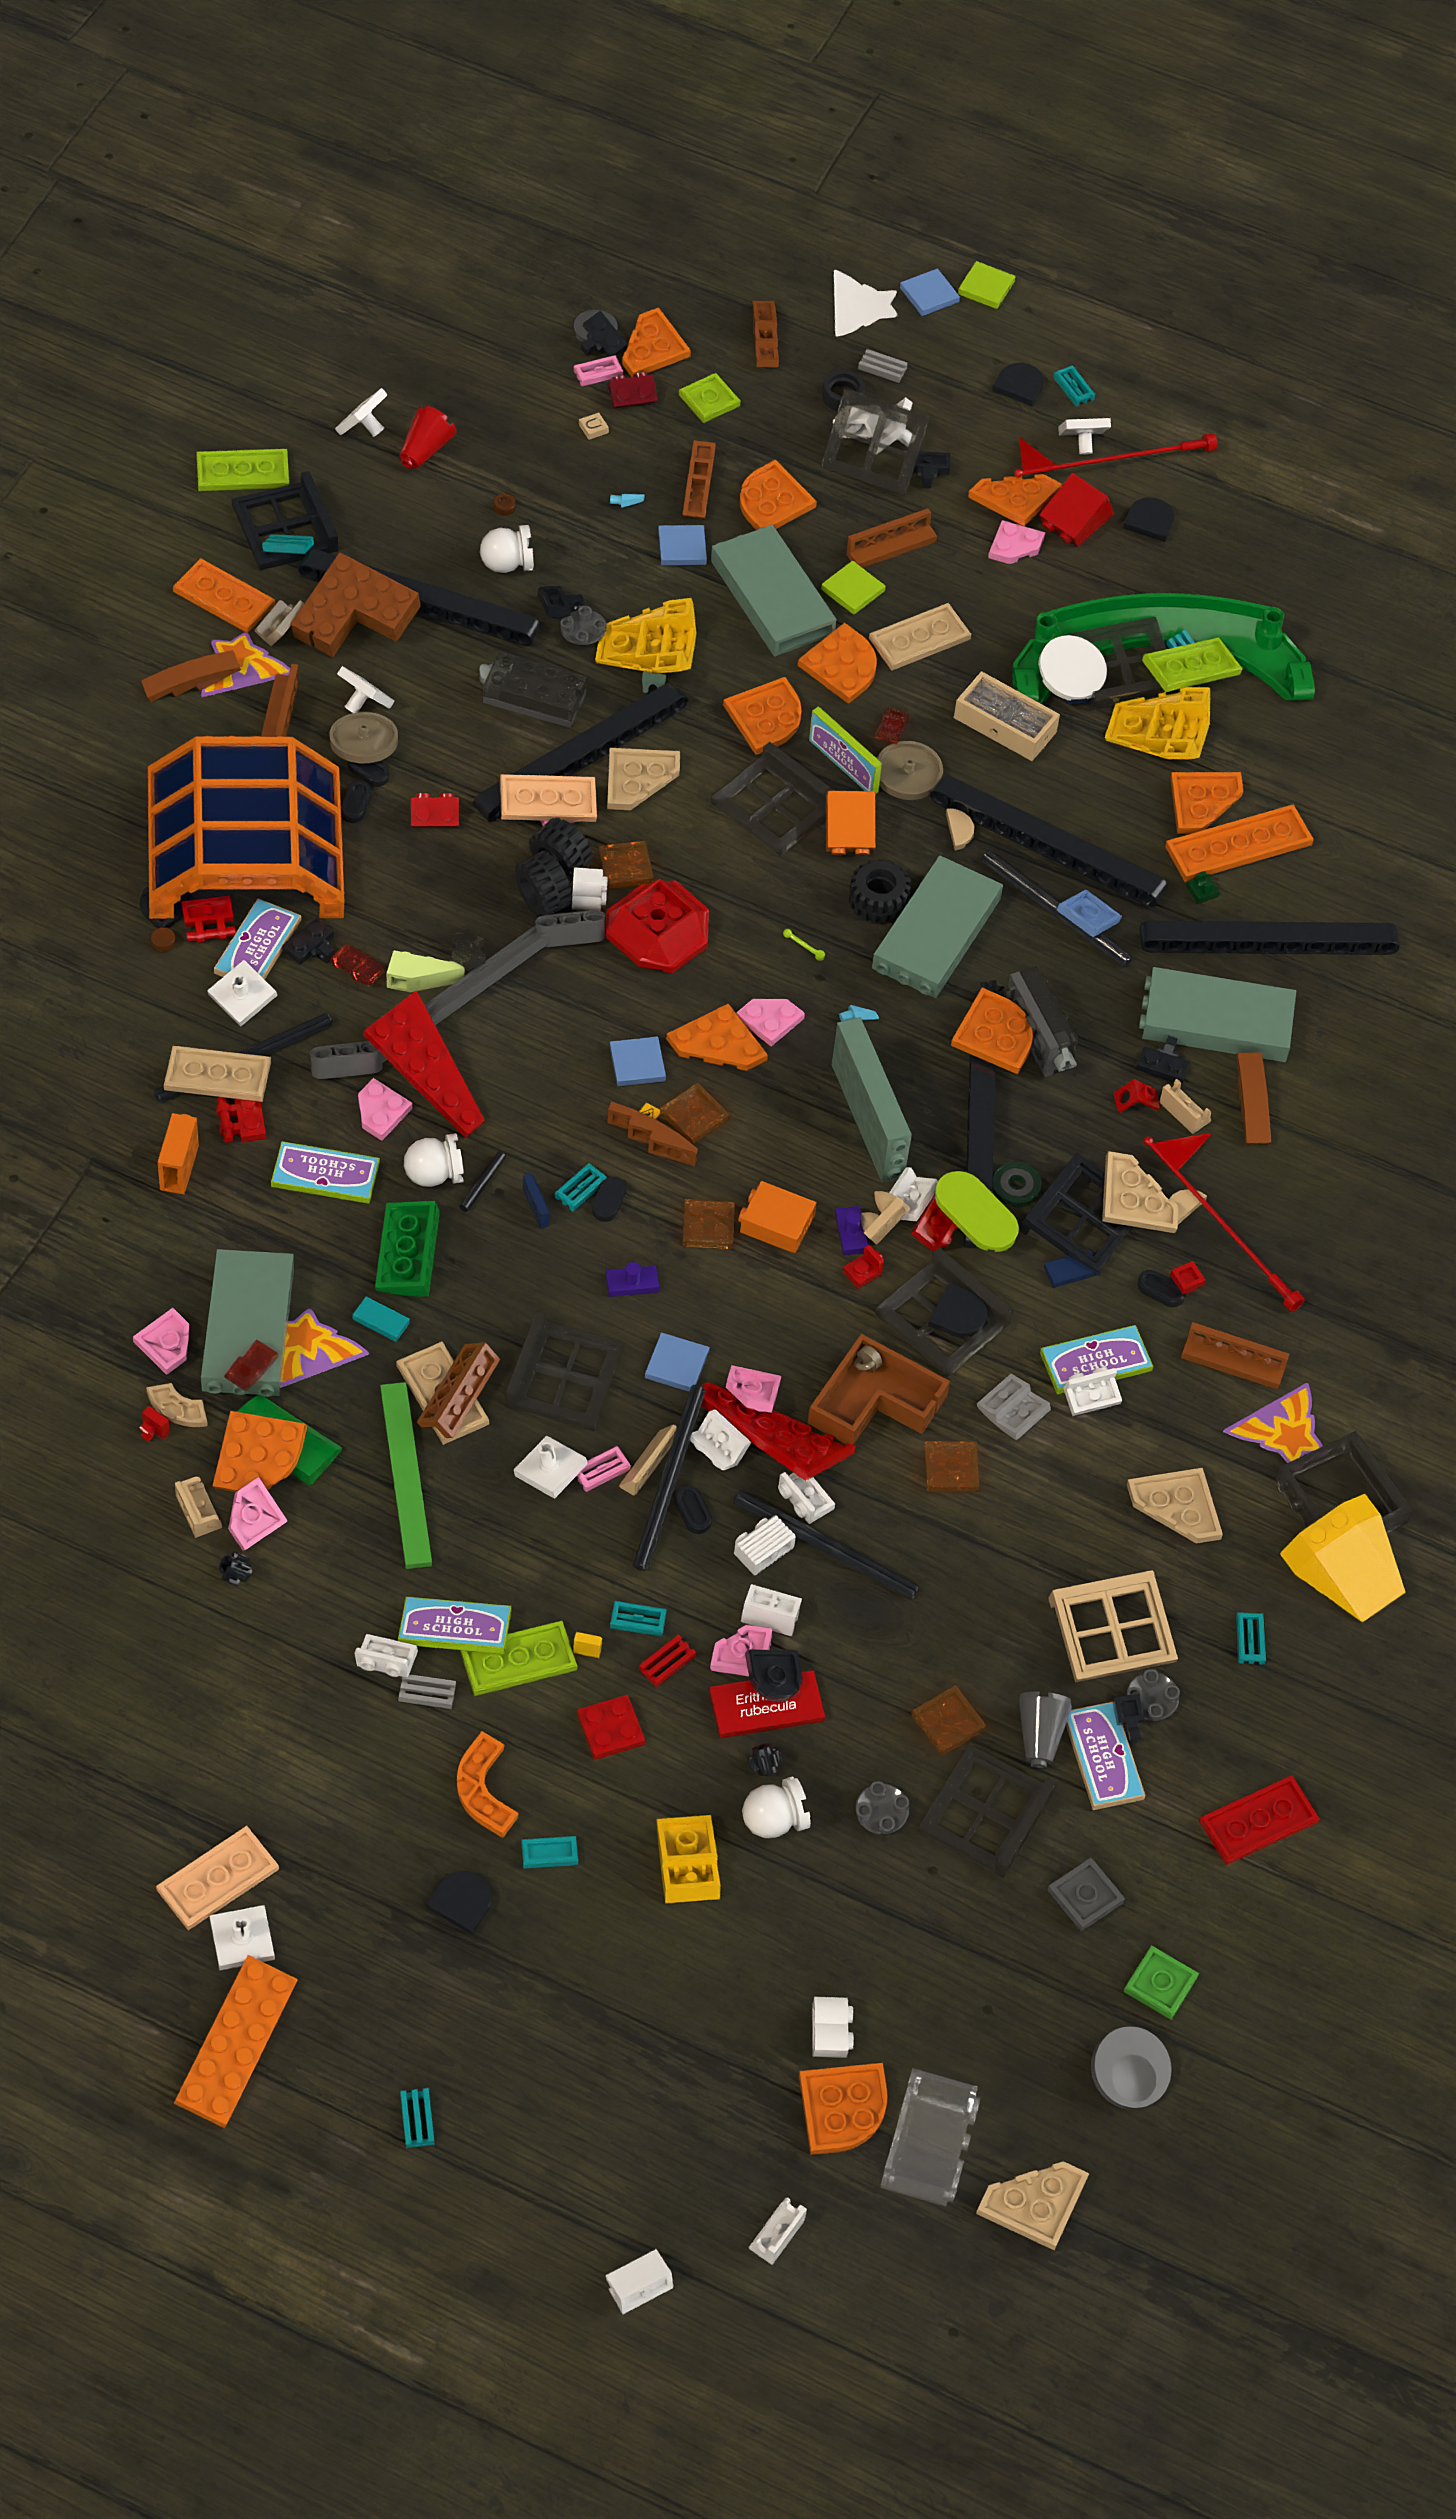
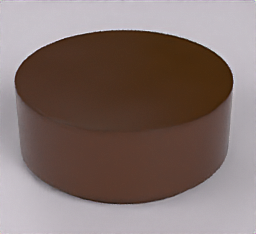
[493,494,516,516]
[151,927,176,952]

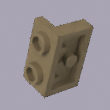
[255,600,304,646]

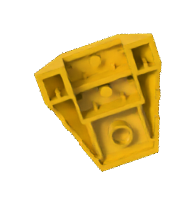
[595,598,697,674]
[1105,687,1210,759]
[1280,1494,1405,1623]

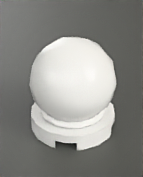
[480,525,534,573]
[404,1134,464,1187]
[742,1777,810,1838]

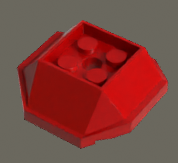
[606,879,709,974]

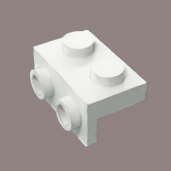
[889,1167,938,1221]
[1063,1367,1122,1416]
[690,1409,751,1470]
[778,1472,835,1524]
[355,1634,418,1678]

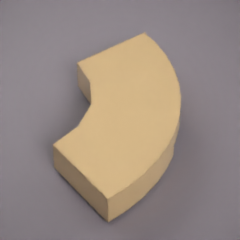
[146,1383,208,1427]

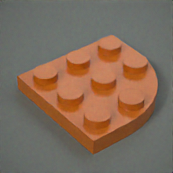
[740,460,817,530]
[798,623,877,704]
[723,677,801,755]
[951,988,1033,1074]
[213,1411,307,1492]
[799,2063,887,2155]

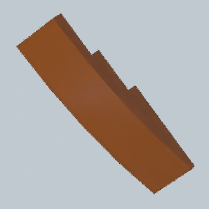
[752,301,779,367]
[683,440,716,519]
[141,650,241,703]
[1237,1052,1271,1145]
[607,1101,698,1166]

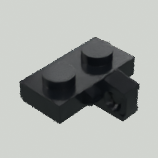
[581,311,628,357]
[905,450,950,488]
[538,586,584,619]
[282,918,334,965]
[1136,1036,1190,1084]

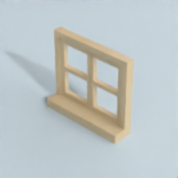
[1048,1570,1178,1683]

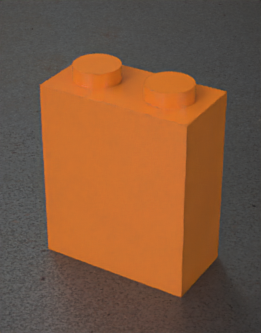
[826,791,875,856]
[158,1113,199,1195]
[738,1181,817,1254]

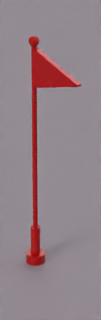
[1014,433,1217,478]
[1143,1133,1305,1312]

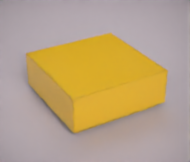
[573,1632,602,1658]

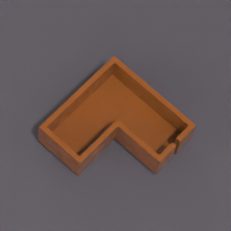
[291,553,421,657]
[808,1334,950,1445]

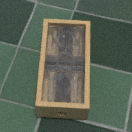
[954,671,1060,761]

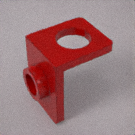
[1114,1079,1160,1113]

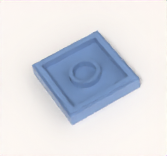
[900,269,960,316]
[658,525,707,565]
[1057,890,1122,937]
[609,1037,666,1086]
[645,1332,710,1392]

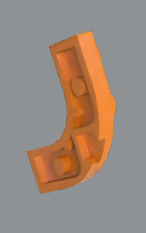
[457,1731,518,1838]

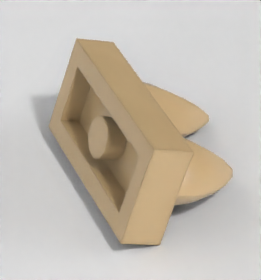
[861,1191,911,1245]

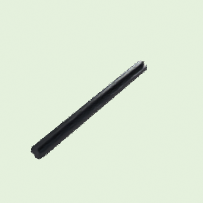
[981,850,1132,967]
[154,1013,332,1103]
[633,1385,705,1571]
[734,1490,919,1599]

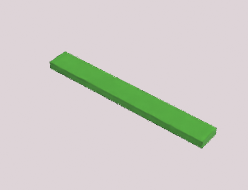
[380,1382,432,1569]

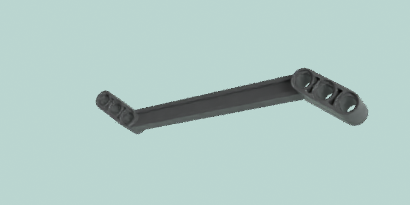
[310,910,605,1079]

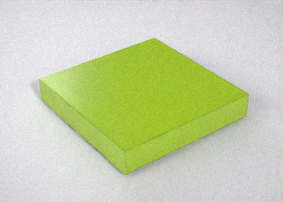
[958,261,1016,309]
[679,373,741,423]
[821,561,886,615]

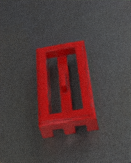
[639,1634,696,1688]

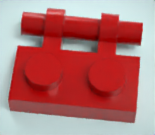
[182,896,236,943]
[216,1097,266,1143]

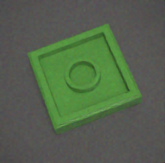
[1124,1945,1199,2020]

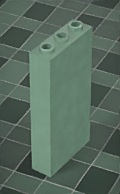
[711,525,837,657]
[872,855,1003,998]
[1139,967,1296,1062]
[832,1017,912,1182]
[201,1249,294,1397]

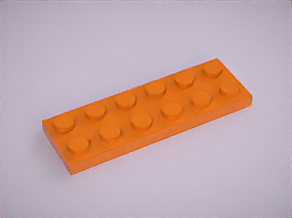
[1165,804,1314,882]
[174,1955,298,2128]

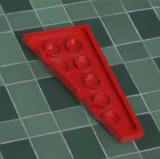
[363,990,485,1138]
[701,1382,856,1481]

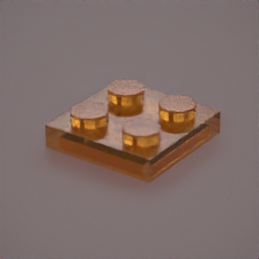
[598,841,654,889]
[660,1083,730,1144]
[682,1199,735,1249]
[924,1441,979,1492]
[911,1685,986,1756]

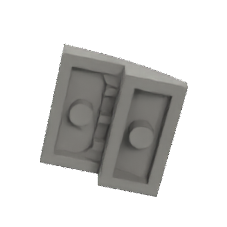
[977,1374,1051,1440]

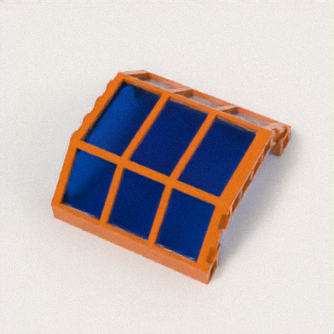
[148,736,344,919]

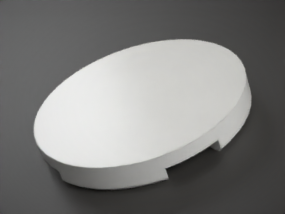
[1038,636,1107,700]

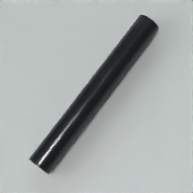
[459,1151,506,1212]

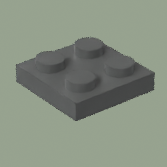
[1047,1858,1125,1932]

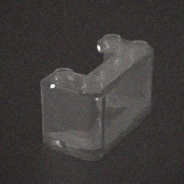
[880,2068,981,2207]

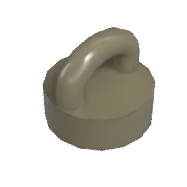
[854,1345,882,1371]

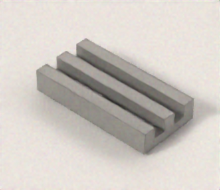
[858,349,908,383]
[399,1674,456,1709]

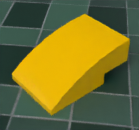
[657,1815,720,1903]

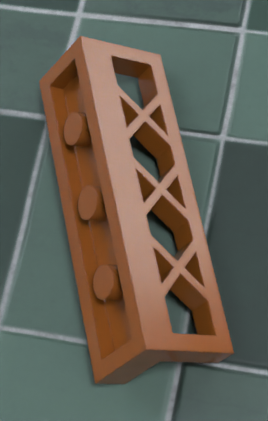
[846,509,937,568]
[261,664,299,737]
[1181,1322,1289,1390]
[417,1343,500,1438]

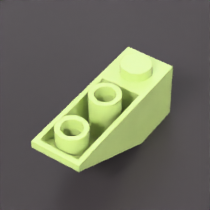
[387,950,465,992]

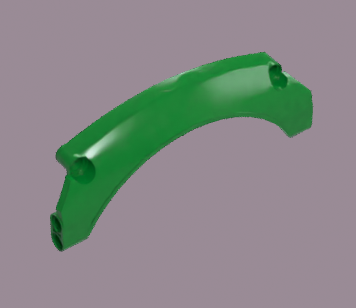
[1012,593,1315,705]

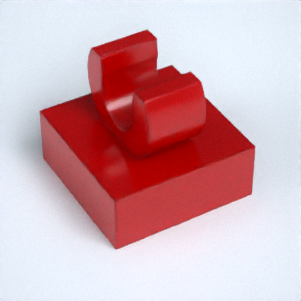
[1170,1261,1206,1294]
[140,1406,170,1442]

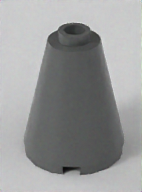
[1019,1691,1072,1769]

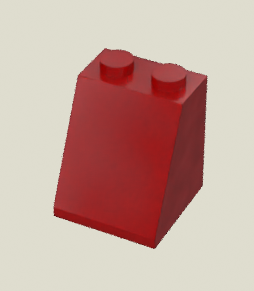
[1039,473,1114,547]

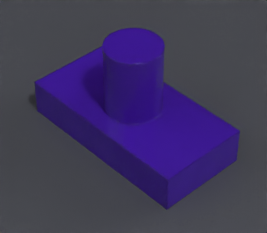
[835,1206,868,1255]
[605,1262,659,1297]

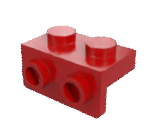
[411,793,459,827]
[911,1196,958,1252]

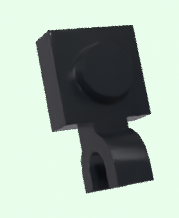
[1112,1694,1145,1744]

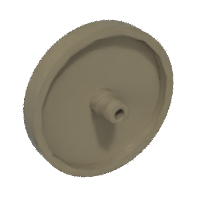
[330,712,398,763]
[877,741,943,800]

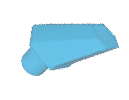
[610,494,645,508]
[839,1005,879,1022]

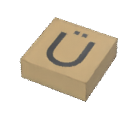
[579,413,609,440]

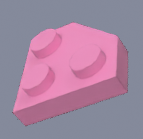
[988,520,1045,564]
[736,999,805,1047]
[358,1078,413,1141]
[133,1308,190,1375]
[726,1365,781,1413]
[228,1477,287,1551]
[710,1625,772,1676]

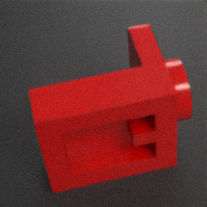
[843,1245,884,1289]

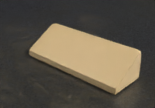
[619,1425,677,1496]

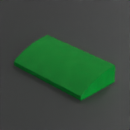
[375,1201,440,1297]
[227,1395,342,1486]

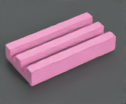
[574,355,623,386]
[577,1446,631,1492]

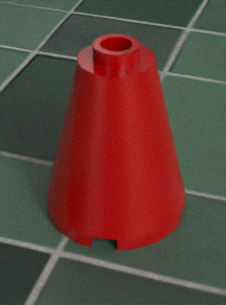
[399,405,457,469]

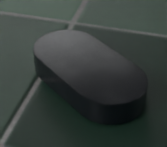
[348,761,389,787]
[341,781,371,823]
[592,1177,626,1222]
[1137,1270,1186,1307]
[675,1486,712,1534]

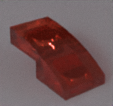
[875,708,910,744]
[330,944,385,986]
[224,1339,279,1391]

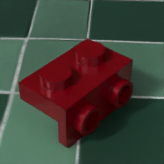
[607,372,658,409]

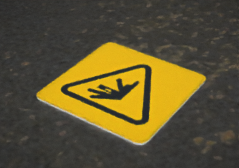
[639,1103,662,1120]

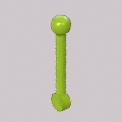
[783,929,825,961]

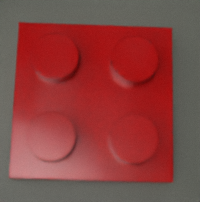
[577,1695,645,1760]

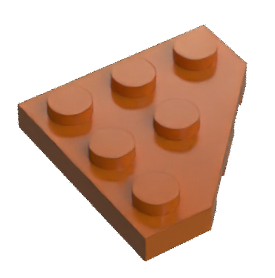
[622,307,691,377]
[968,474,1062,526]
[1170,772,1243,834]
[666,1004,768,1071]

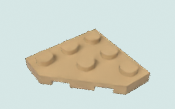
[607,748,680,810]
[1102,1151,1179,1233]
[1127,1468,1223,1543]
[976,2161,1089,2250]

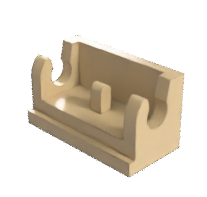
[1160,1079,1211,1134]
[175,1477,222,1538]

